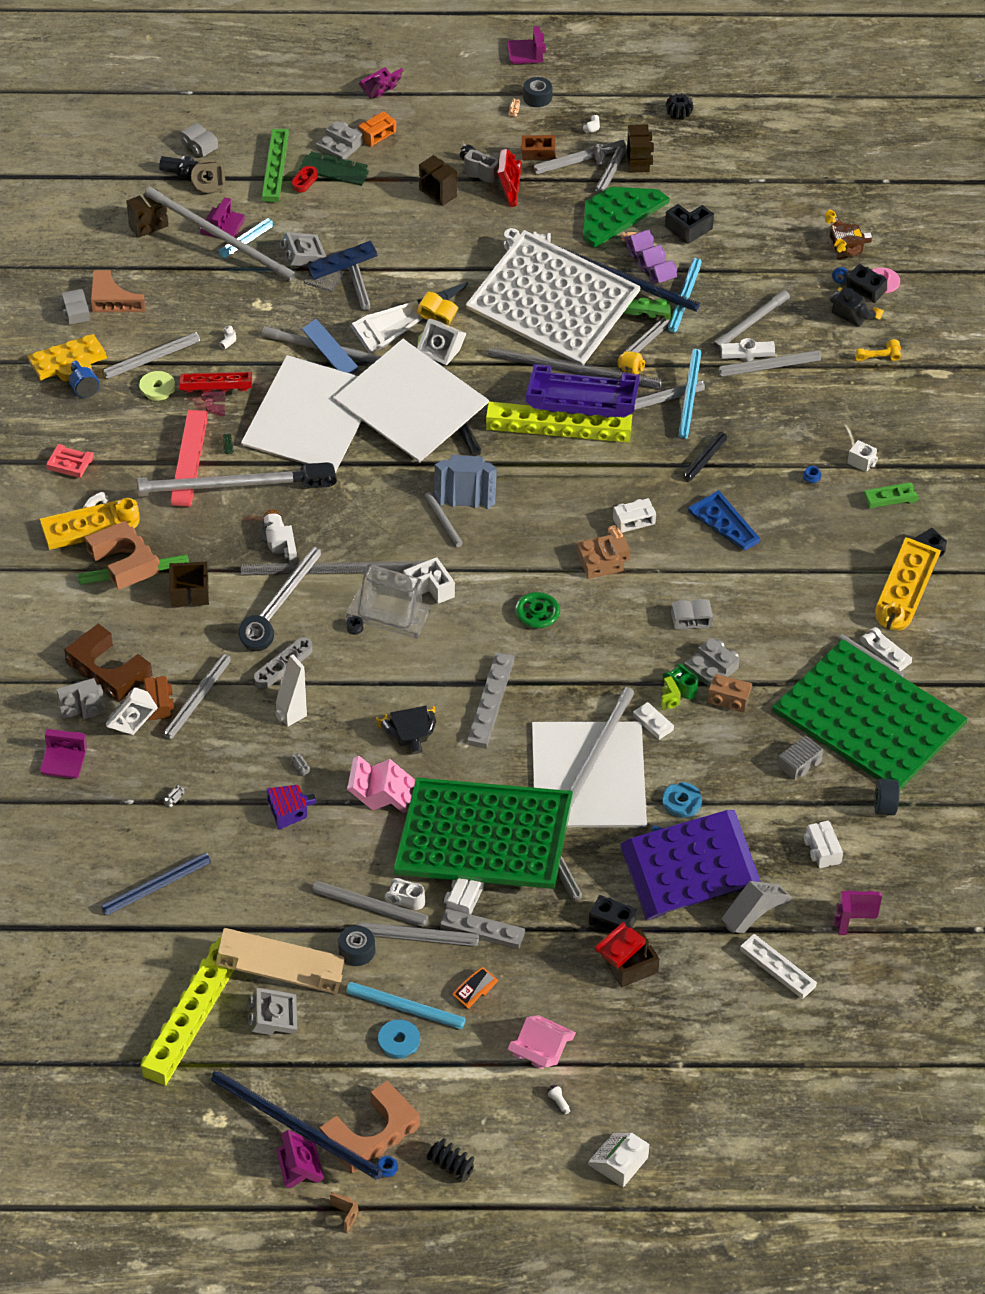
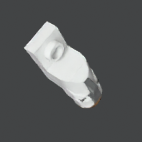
[262,509,297,565]

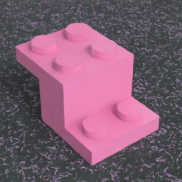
[347,756,415,814]
[508,1015,576,1069]

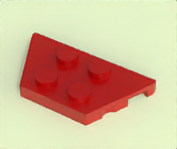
[497,149,522,207]

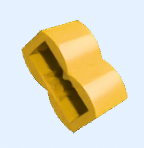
[416,291,458,326]

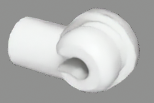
[583,115,600,134]
[219,326,236,350]
[83,492,109,508]

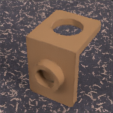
[330,1192,358,1233]

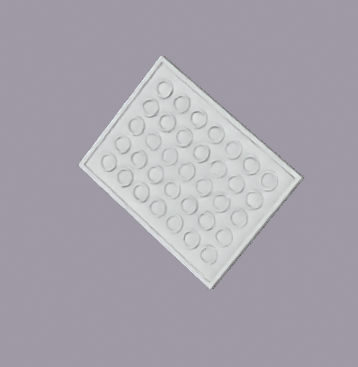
[466,230,640,365]

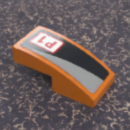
[452,967,499,1009]

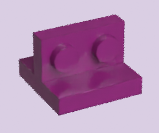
[200,197,245,239]
[276,1130,324,1188]

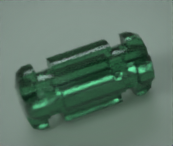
[222,433,234,454]

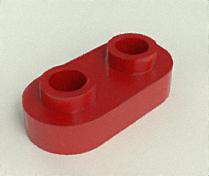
[292,166,318,193]

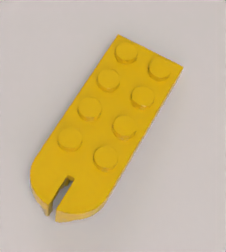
[40,498,140,550]
[875,537,941,630]

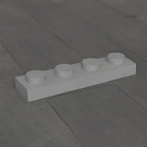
[440,908,525,949]

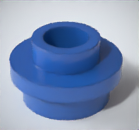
[832,267,849,284]
[803,466,821,483]
[377,1156,398,1177]

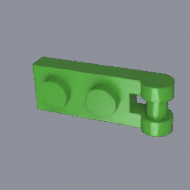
[864,483,919,508]

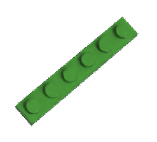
[262,129,289,202]

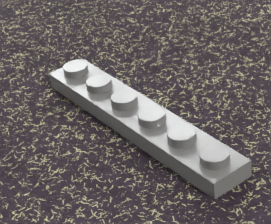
[468,652,514,749]

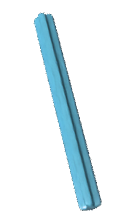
[668,258,702,333]
[678,349,701,439]
[346,982,465,1029]

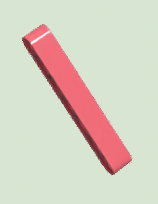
[171,410,207,507]

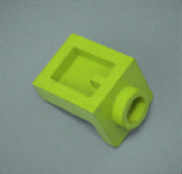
[661,676,681,710]

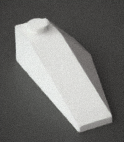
[275,655,307,727]

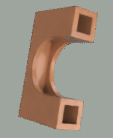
[85,521,160,590]
[320,1080,420,1174]

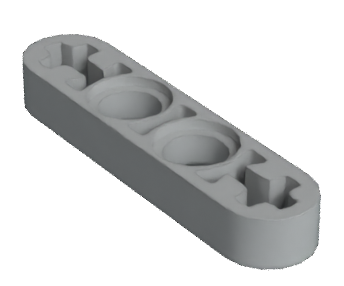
[254,637,313,689]

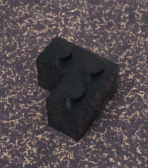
[665,204,714,244]

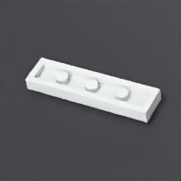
[740,934,817,999]

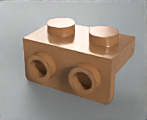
[707,673,752,712]

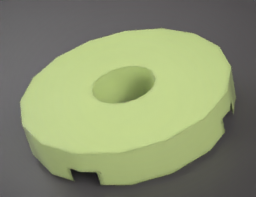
[139,371,175,401]

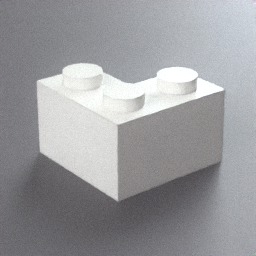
[404,557,455,604]

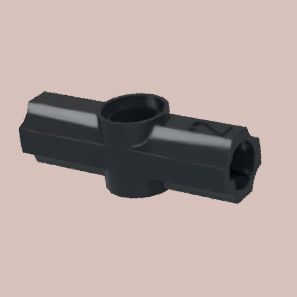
[159,156,211,178]

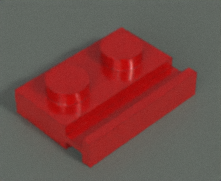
[595,922,646,969]

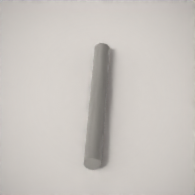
[425,492,463,547]
[838,634,904,677]

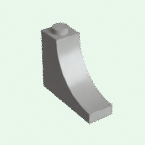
[721,881,792,933]

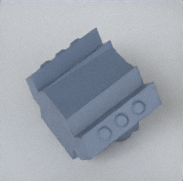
[434,455,497,509]

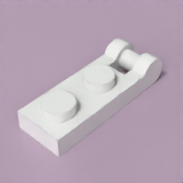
[860,627,912,671]

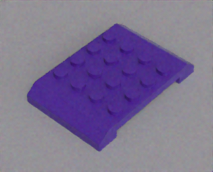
[526,364,640,418]
[620,810,761,921]

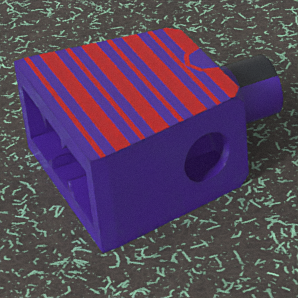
[267,785,316,830]

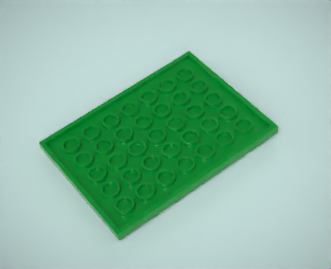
[772,639,968,790]
[393,777,573,889]

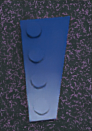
[688,490,760,551]

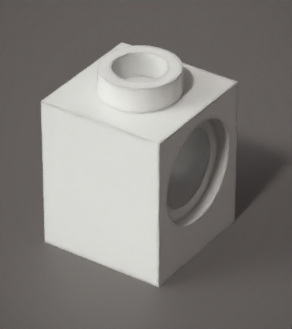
[847,440,878,472]

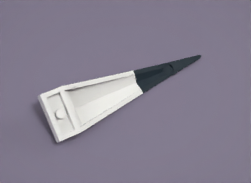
[351,282,468,354]

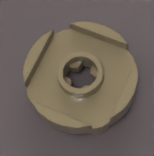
[191,159,225,194]

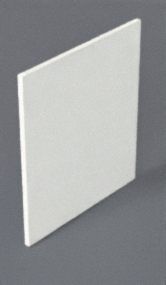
[333,339,489,463]
[241,355,362,473]
[532,722,647,828]

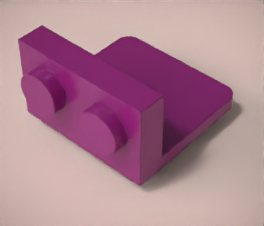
[507,26,546,64]
[359,67,404,99]
[40,729,87,779]
[834,890,882,935]

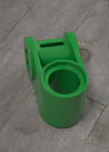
[663,663,698,699]

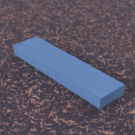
[302,319,359,374]

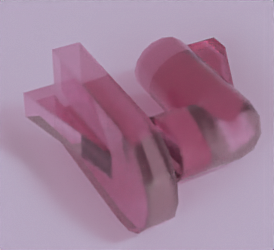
[201,391,225,416]

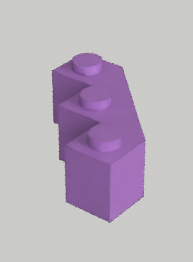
[625,230,677,284]

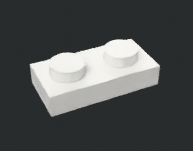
[633,702,674,740]

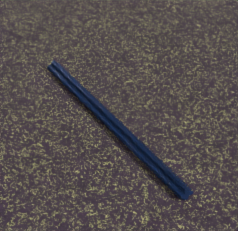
[555,244,700,312]
[211,1071,383,1180]

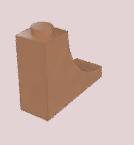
[91,270,145,312]

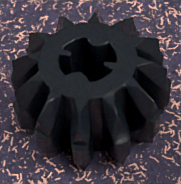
[666,93,694,119]

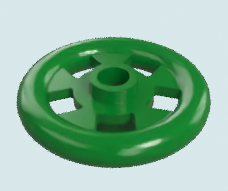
[515,592,560,629]

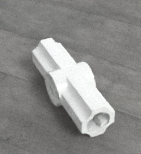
[720,338,775,362]

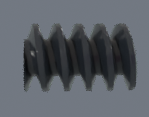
[426,1138,475,1182]

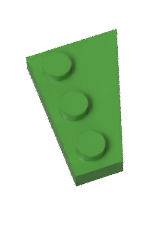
[623,298,671,320]

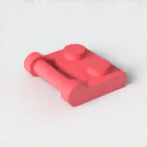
[46,444,93,478]

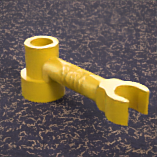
[855,339,901,361]

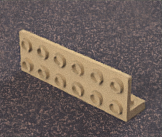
[215,928,345,994]

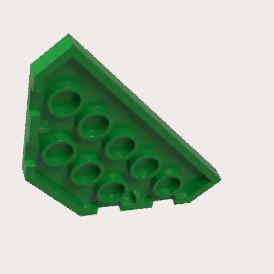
[583,187,670,248]

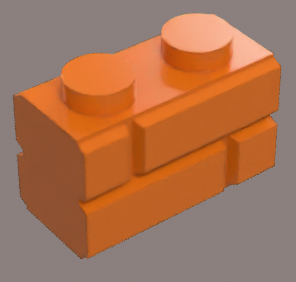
[358,111,396,147]

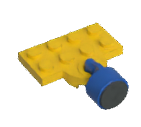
[27,334,107,398]

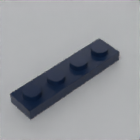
[307,240,378,280]

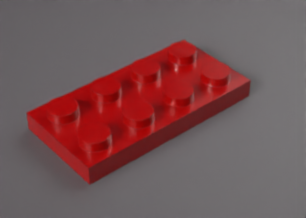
[179,372,252,392]

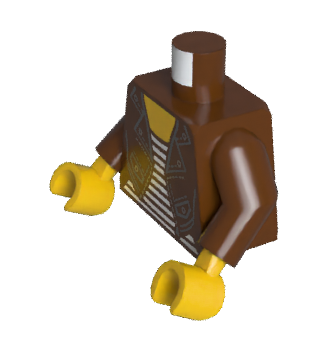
[825,210,872,259]

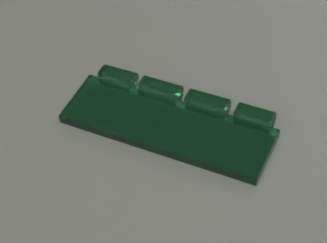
[299,151,369,186]

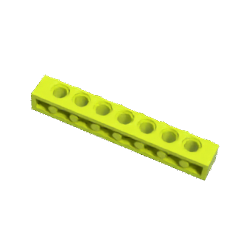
[486,402,632,443]
[140,937,234,1086]

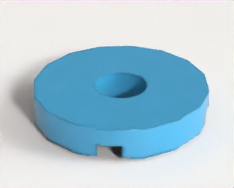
[662,782,702,818]
[378,1020,420,1059]

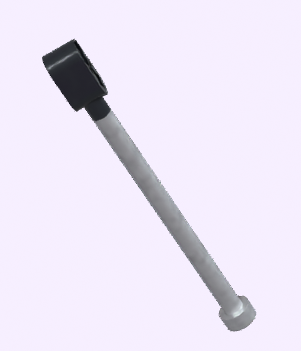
[137,462,337,496]

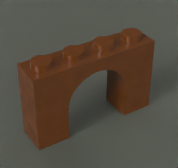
[64,623,153,702]

